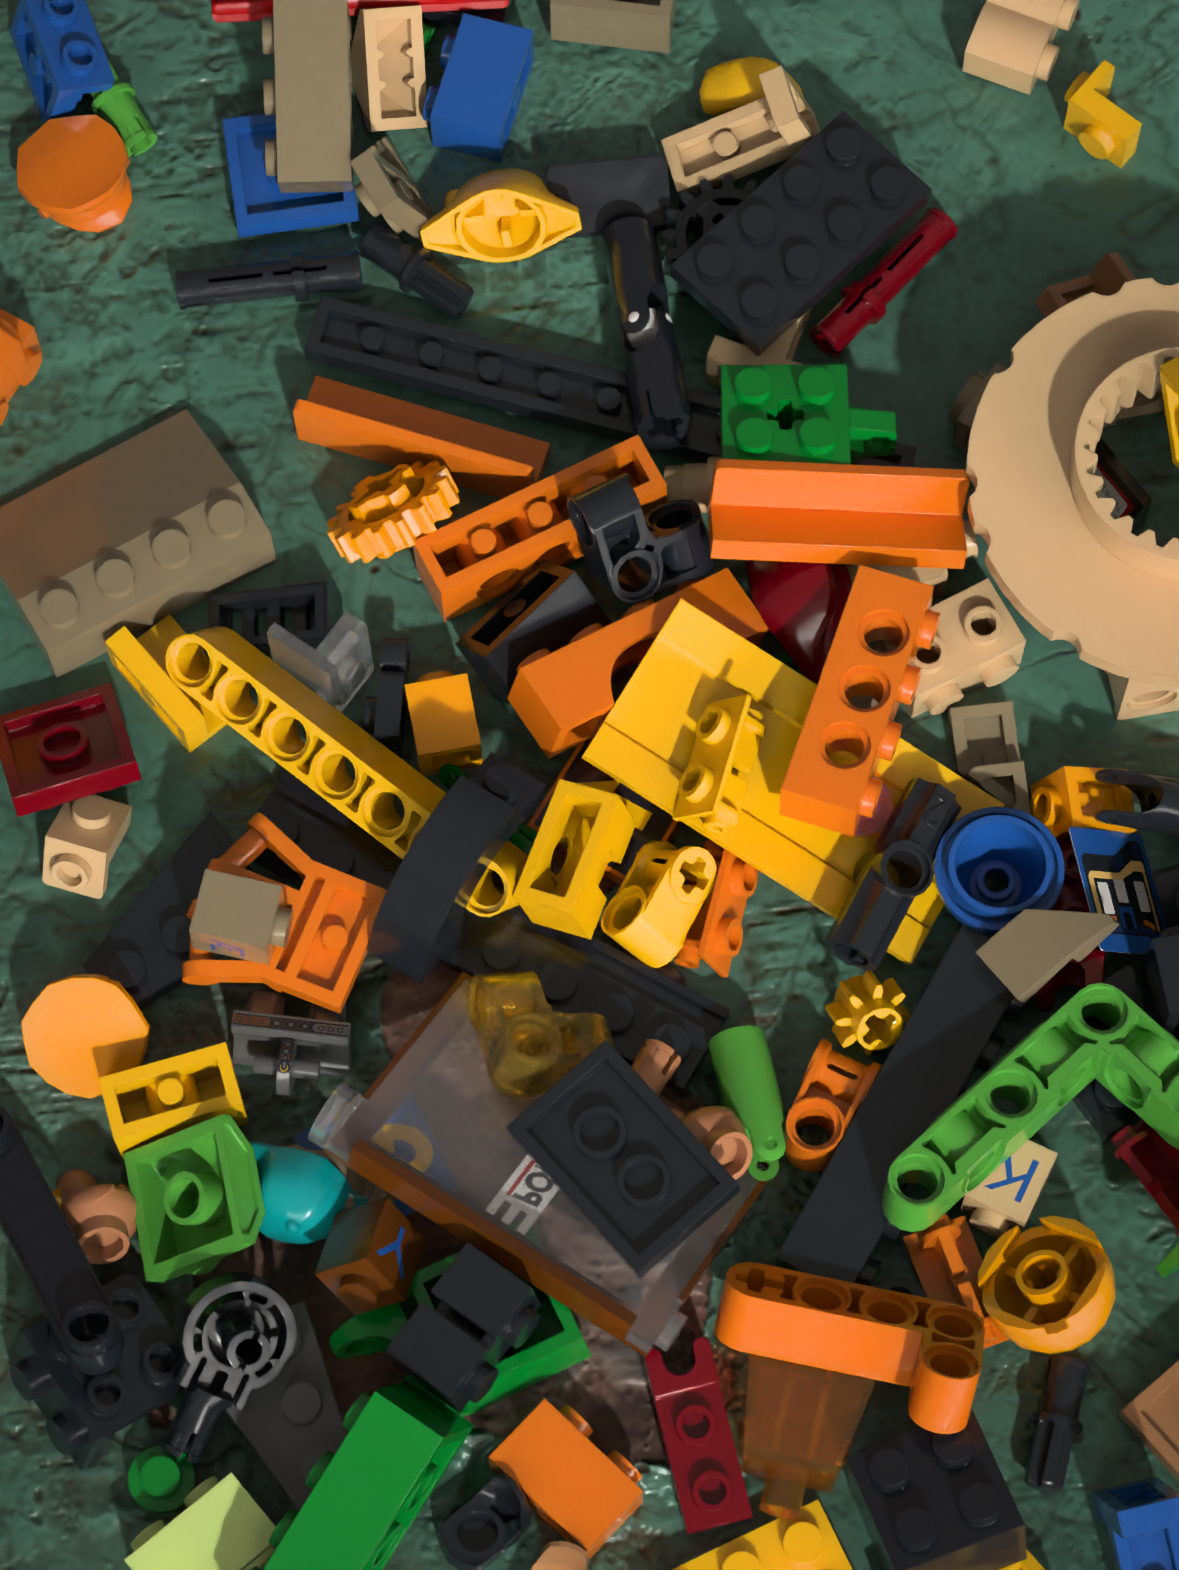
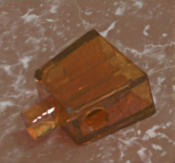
[740,1354,875,1519]

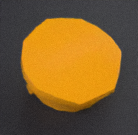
[21,974,150,1099]

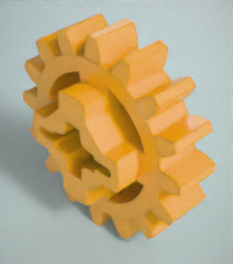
[326,460,460,563]

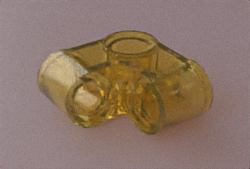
[468,971,617,1099]

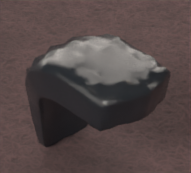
[437,1473,532,1570]

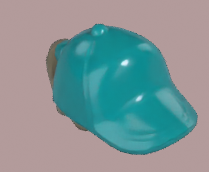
[249,1141,406,1244]

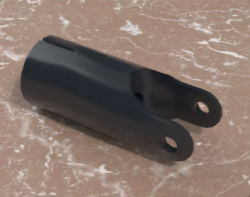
[1094,769,1179,836]

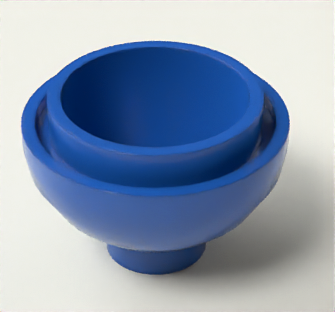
[934,807,1065,935]

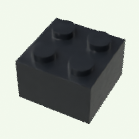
[846,1409,1027,1570]

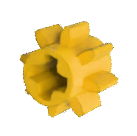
[825,971,911,1055]

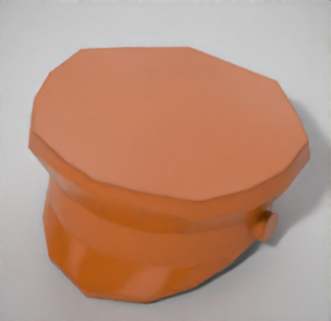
[16,114,132,233]

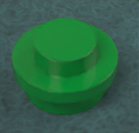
[128,1445,196,1514]

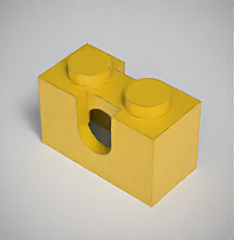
[513,779,636,940]

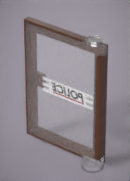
[308,971,771,1357]

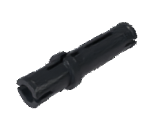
[175,250,363,310]

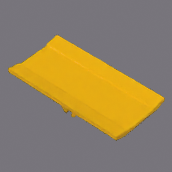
[581,598,1005,966]

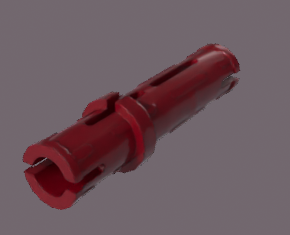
[809,207,958,358]

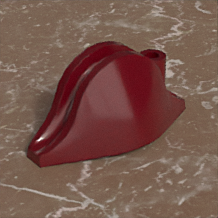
[746,560,852,682]

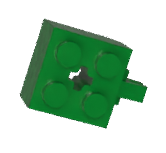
[720,364,897,464]

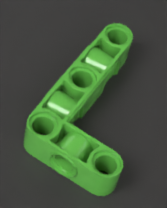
[881,983,1179,1232]

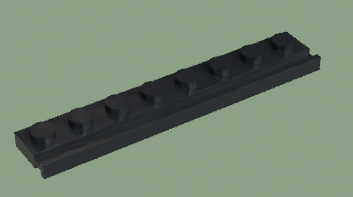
[242,769,730,1096]

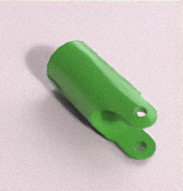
[708,1025,786,1181]

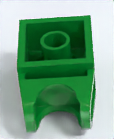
[329,1221,592,1417]

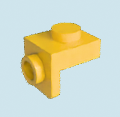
[1063,59,1142,169]

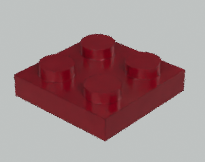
[0,682,142,817]

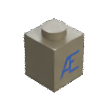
[189,869,293,965]

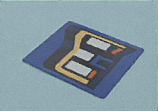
[1069,827,1166,954]

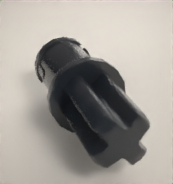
[359,223,474,316]
[1024,1355,1091,1493]

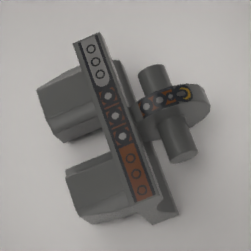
[231,991,352,1096]

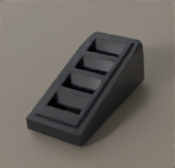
[208,581,343,657]

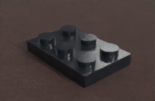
[506,1040,741,1279]

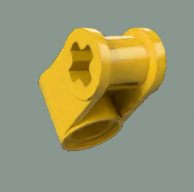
[601,841,717,968]

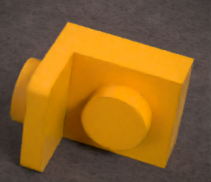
[1030,766,1137,840]

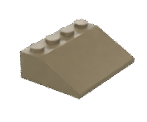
[0,409,276,678]

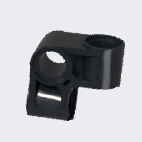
[567,472,715,604]

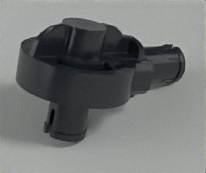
[160,1272,297,1463]

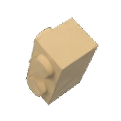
[875,578,1026,719]

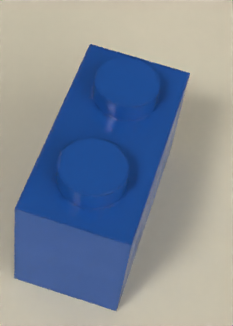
[423,13,534,163]

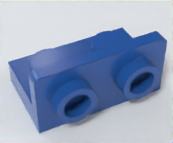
[10,0,114,124]

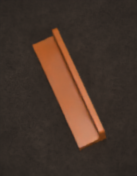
[293,375,551,499]
[707,459,970,569]

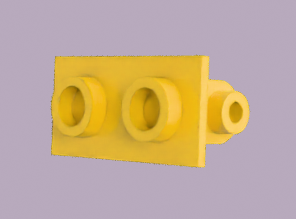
[672,694,766,834]

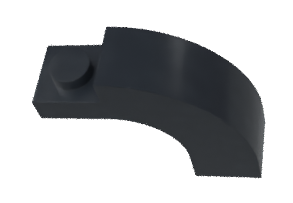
[367,752,546,984]

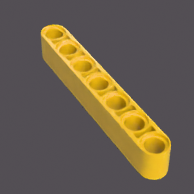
[165,626,528,917]

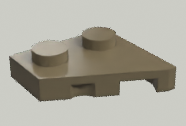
[350,136,434,243]

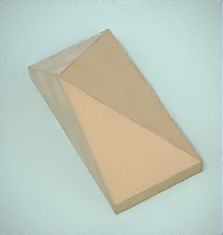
[350,5,429,132]

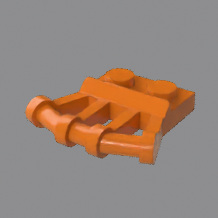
[182,812,387,1014]

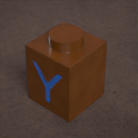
[315,1197,426,1315]

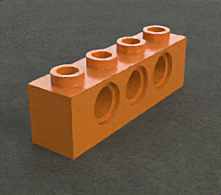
[413,435,667,622]
[779,564,941,837]

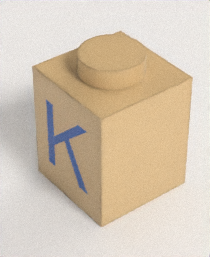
[960,1140,1058,1238]

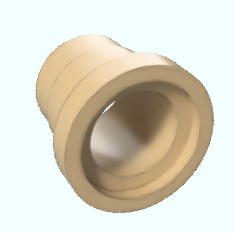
[664,456,721,513]

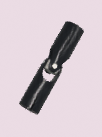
[601,217,693,445]

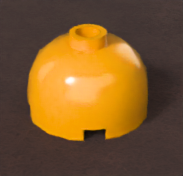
[978,1216,1116,1354]

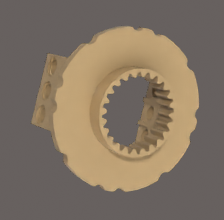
[965,278,1179,721]

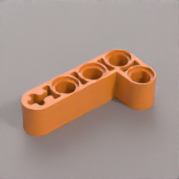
[715,1262,985,1434]

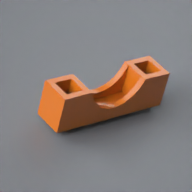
[507,567,768,759]

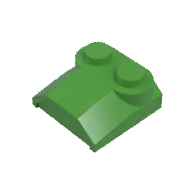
[123,1114,266,1282]

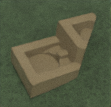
[947,701,1031,815]
[976,909,1120,1003]

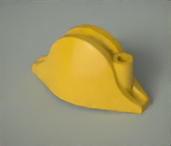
[420,168,582,263]

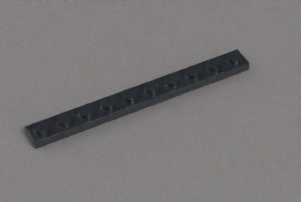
[304,295,917,467]

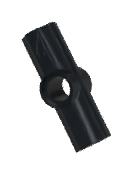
[824,777,962,971]

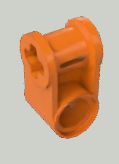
[784,1038,883,1173]

